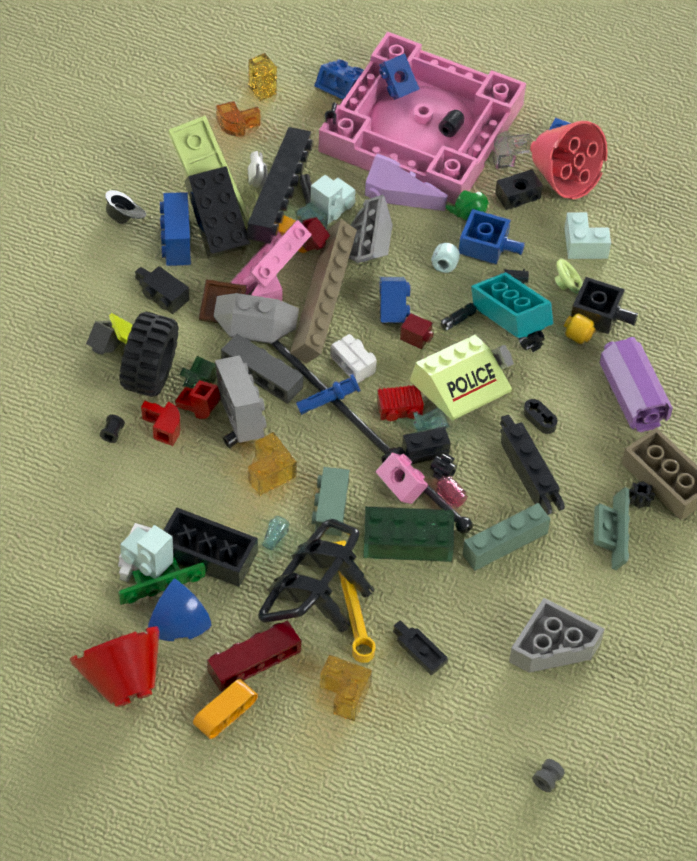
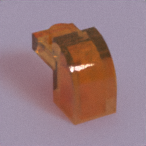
[216,101,261,136]

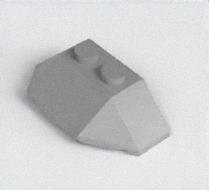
[349,195,393,263]
[214,293,299,344]

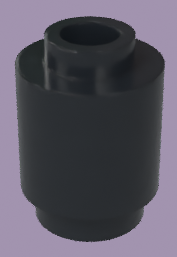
[438,110,465,137]

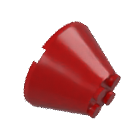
[69,626,160,707]

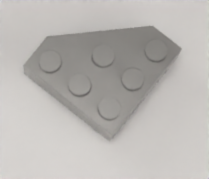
[509,598,605,673]

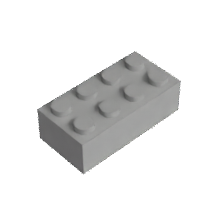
[215,355,267,443]

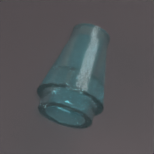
[262,516,290,550]

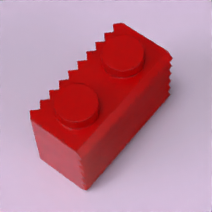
[377,385,424,421]

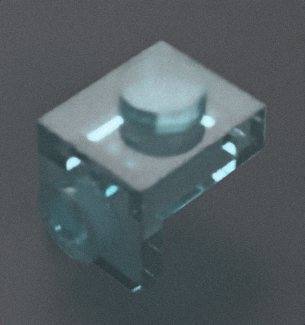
[413,408,450,432]

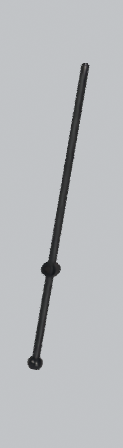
[271,340,473,534]

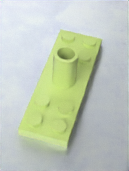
[168,115,250,230]

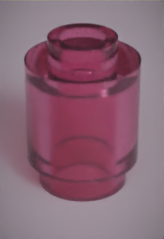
[436,476,468,509]

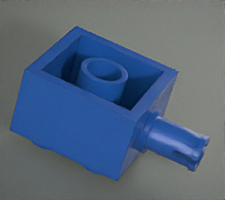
[459,209,525,264]

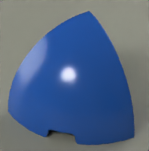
[148,578,212,641]

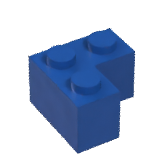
[379,277,410,323]

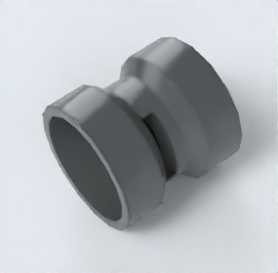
[532,759,565,792]

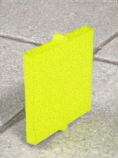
[109,313,133,343]

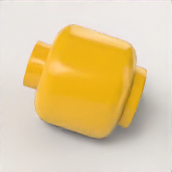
[563,313,596,344]

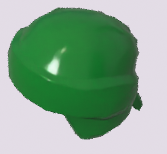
[446,190,489,221]

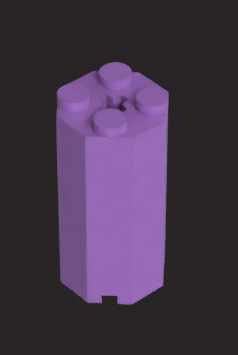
[599,337,673,432]

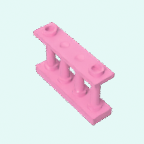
[230,220,311,295]

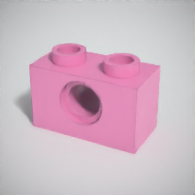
[375,453,429,504]

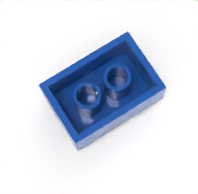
[160,192,191,266]

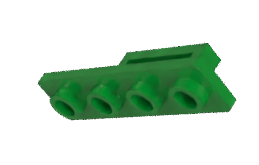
[118,557,205,605]

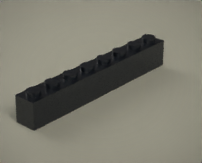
[247,127,314,244]

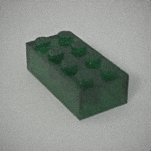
[363,506,454,562]

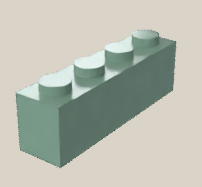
[462,503,551,571]

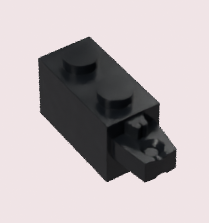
[135,266,190,314]

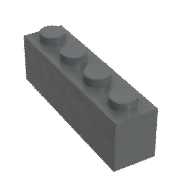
[221,334,303,404]

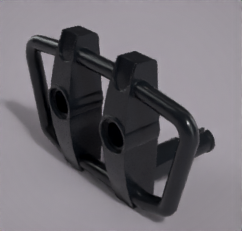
[258,519,374,632]

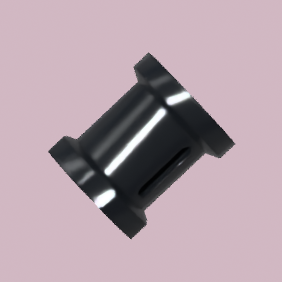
[100,414,125,443]

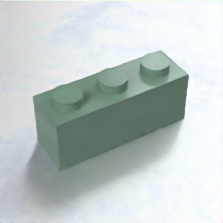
[311,467,350,536]

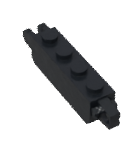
[500,414,565,515]

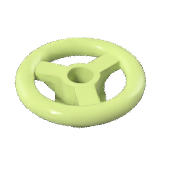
[555,259,583,294]

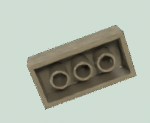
[622,427,697,520]

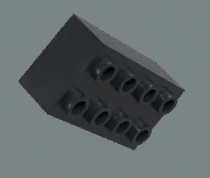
[185,166,250,258]
[163,507,258,587]

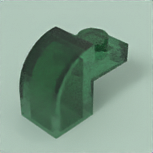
[179,356,217,389]

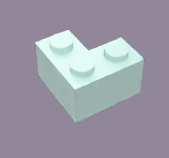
[310,175,355,224]
[564,212,611,259]
[120,525,173,579]

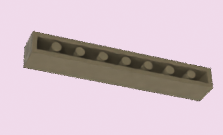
[290,219,357,364]

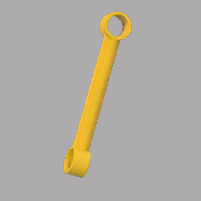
[333,540,376,663]

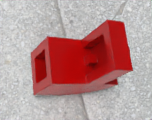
[175,380,221,419]
[141,401,181,446]

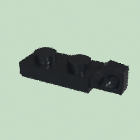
[393,620,448,675]

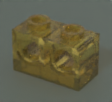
[248,53,277,101]

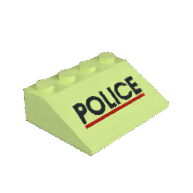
[410,335,512,421]

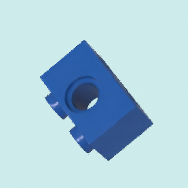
[379,53,420,100]

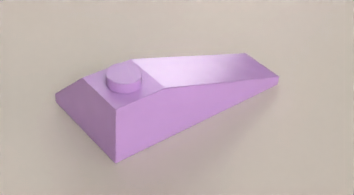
[365,153,448,211]

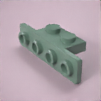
[593,487,630,570]

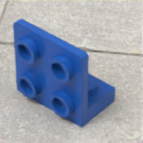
[314,59,364,100]

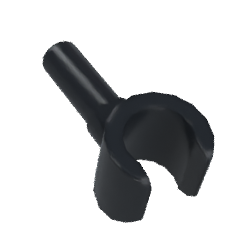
[325,103,337,124]

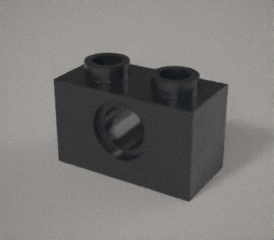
[495,169,543,210]

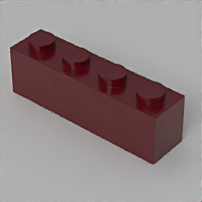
[207,620,301,692]

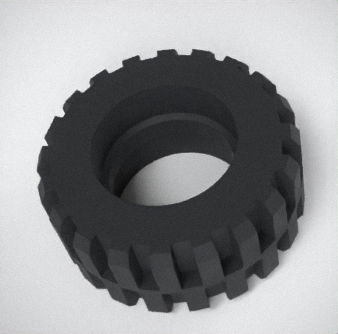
[119,311,179,397]

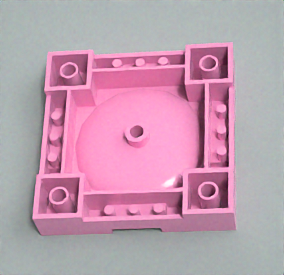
[318,32,526,204]

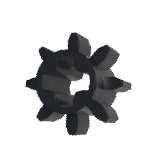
[519,330,545,352]
[430,454,457,481]
[629,481,655,509]

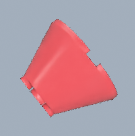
[530,121,608,199]

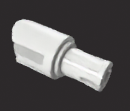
[248,151,268,189]

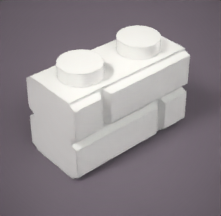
[330,334,377,383]

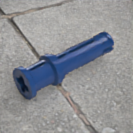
[296,374,361,415]

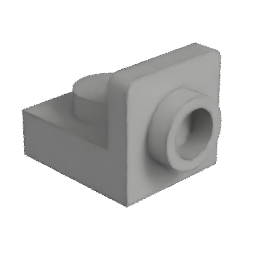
[491,345,514,370]

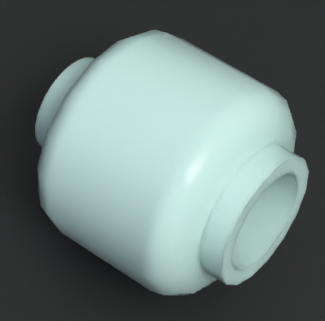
[431,243,460,273]

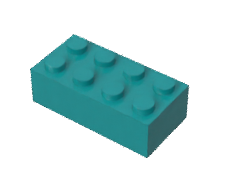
[471,272,553,338]

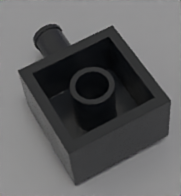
[571,277,638,334]

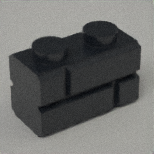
[402,426,451,465]

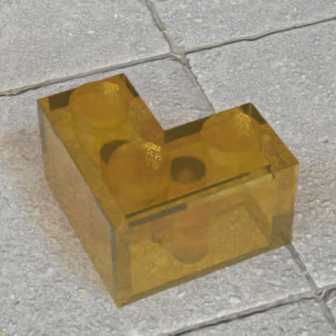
[248,432,297,496]
[320,655,372,722]

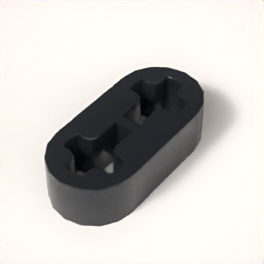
[523,399,558,434]

